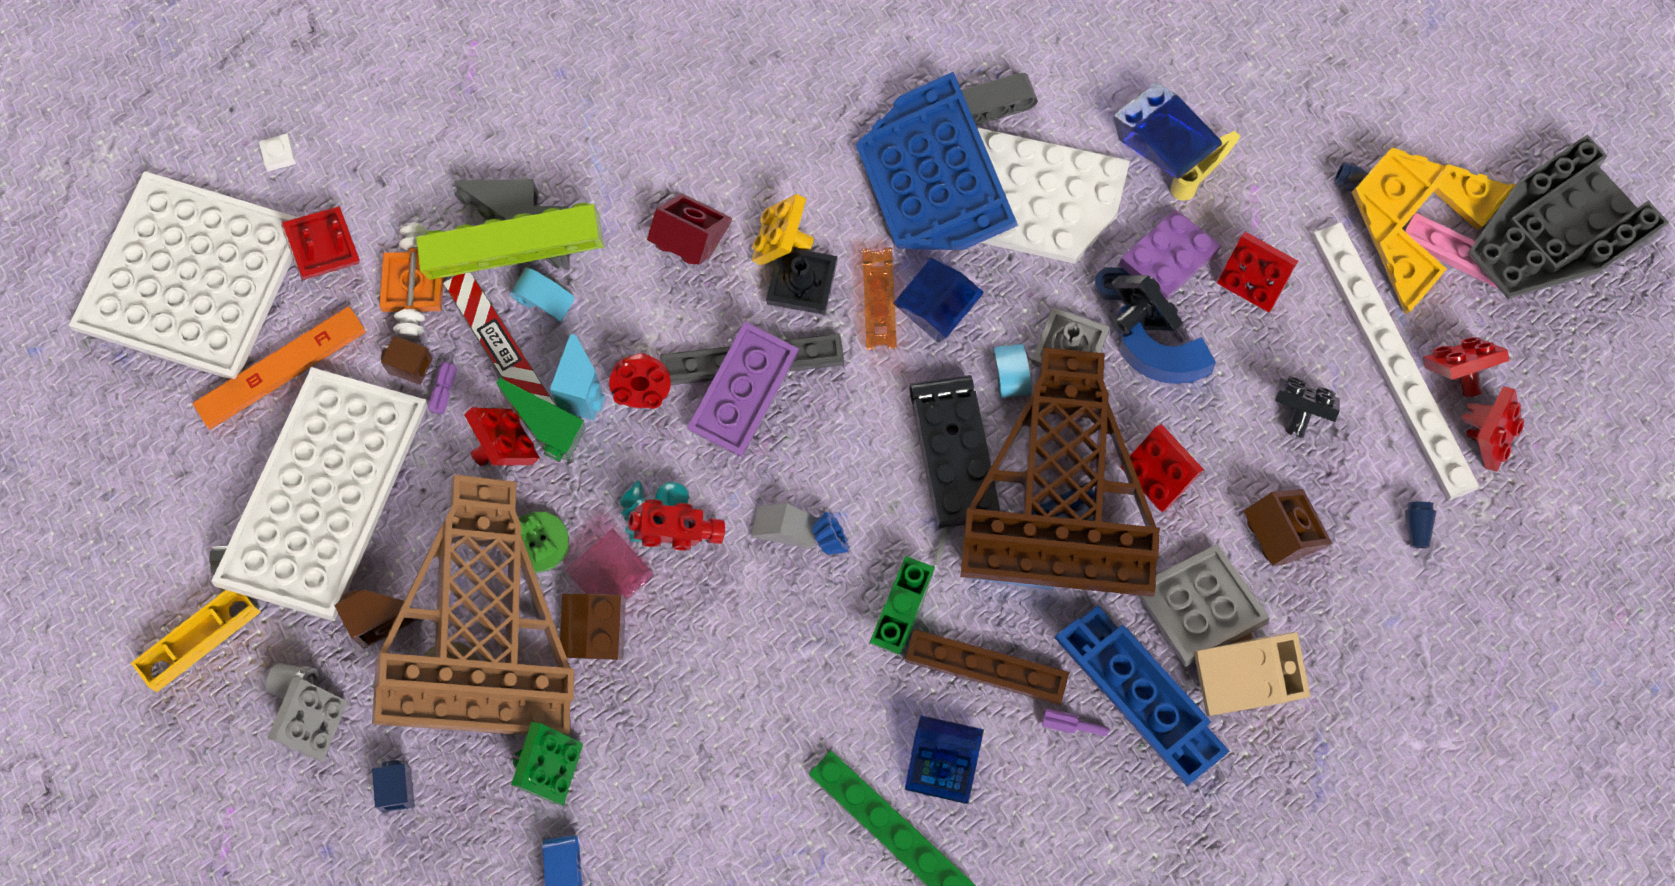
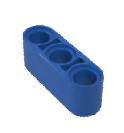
[543,835,582,886]

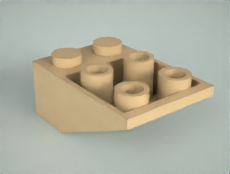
[1194,632,1311,716]

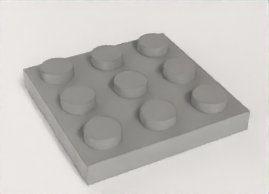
[1138,544,1269,667]

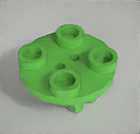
[519,512,570,574]

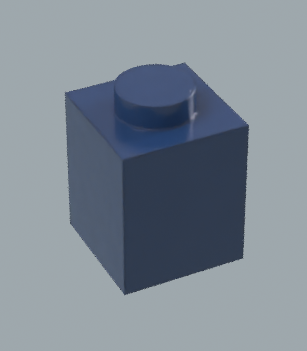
[372,760,415,813]

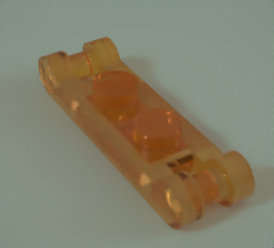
[862,247,897,349]

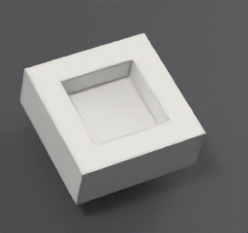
[259,134,296,172]

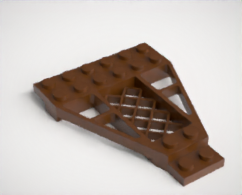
[960,347,1160,597]

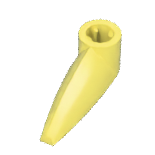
[1170,131,1241,201]

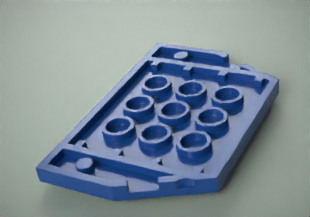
[856,72,1019,250]

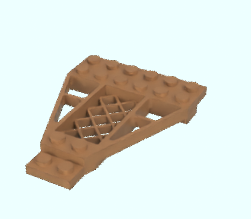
[372,474,574,736]

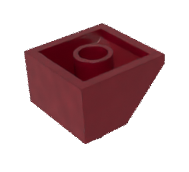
[646,194,732,265]

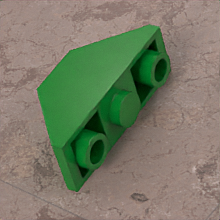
[869,556,935,655]

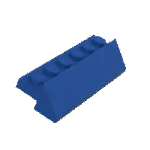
[1054,606,1230,787]

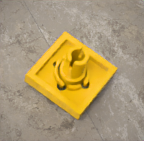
[751,194,814,265]

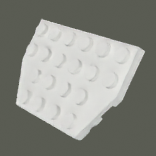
[978,128,1130,264]

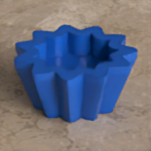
[812,511,850,555]

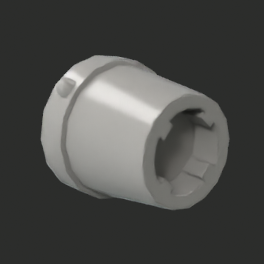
[266,663,320,700]

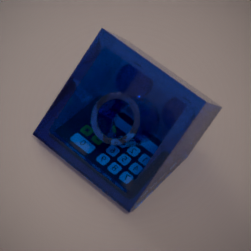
[904,715,984,804]

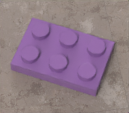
[1118,209,1221,300]

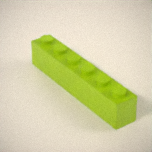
[416,202,605,280]

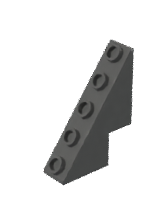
[454,179,570,270]

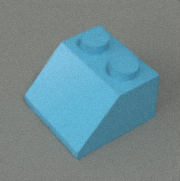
[550,334,606,421]

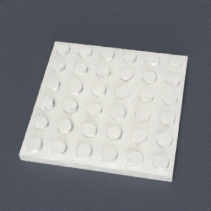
[69,171,298,379]

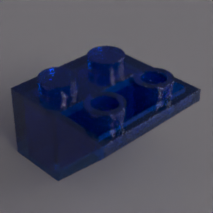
[892,258,984,343]

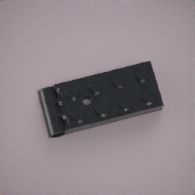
[909,375,1001,529]

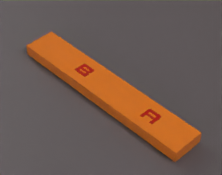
[192,306,366,430]

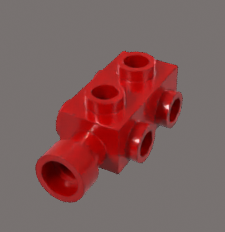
[628,499,725,551]

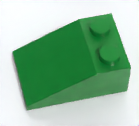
[496,377,586,462]

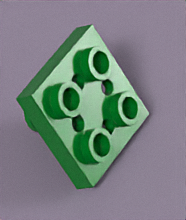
[511,722,583,806]

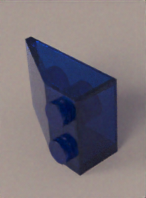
[1113,81,1222,179]

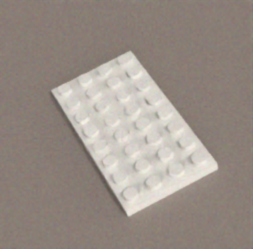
[212,367,428,621]

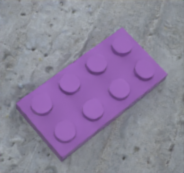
[687,321,799,458]

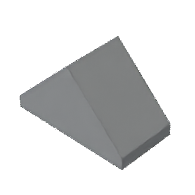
[751,503,819,549]

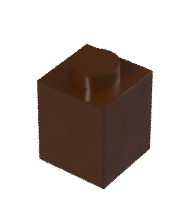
[381,336,433,385]

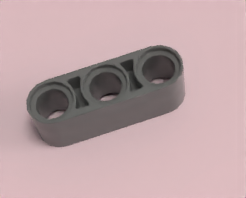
[962,73,1038,125]

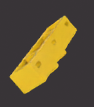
[131,590,261,692]

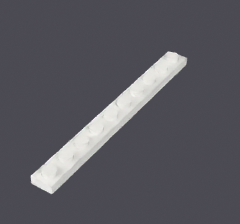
[1312,223,1479,501]

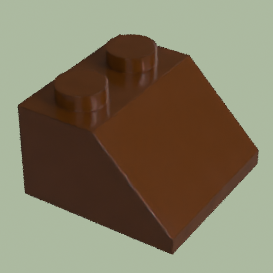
[1243,489,1333,566]
[334,589,419,649]
[560,594,626,660]

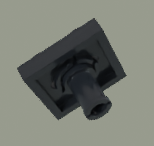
[766,248,838,315]
[1111,275,1183,334]
[1275,376,1340,438]

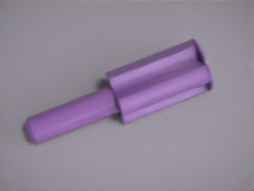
[1042,708,1109,736]

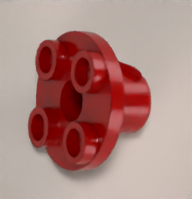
[609,353,671,409]

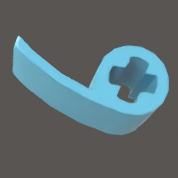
[510,268,575,322]
[993,344,1032,398]

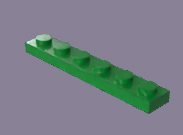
[809,751,976,886]

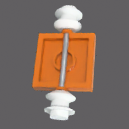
[379,222,444,339]

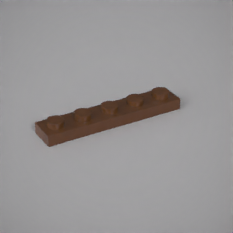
[905,629,1069,705]

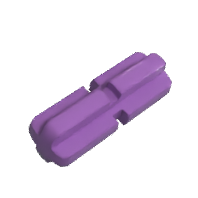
[428,362,457,414]

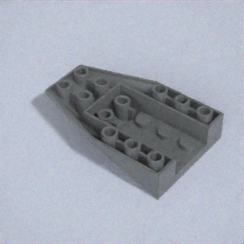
[1467,134,1669,299]

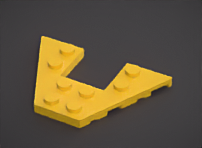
[1352,147,1516,314]

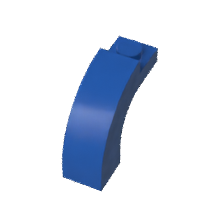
[1115,304,1216,384]

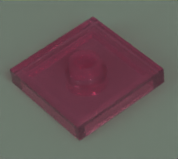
[565,528,655,601]

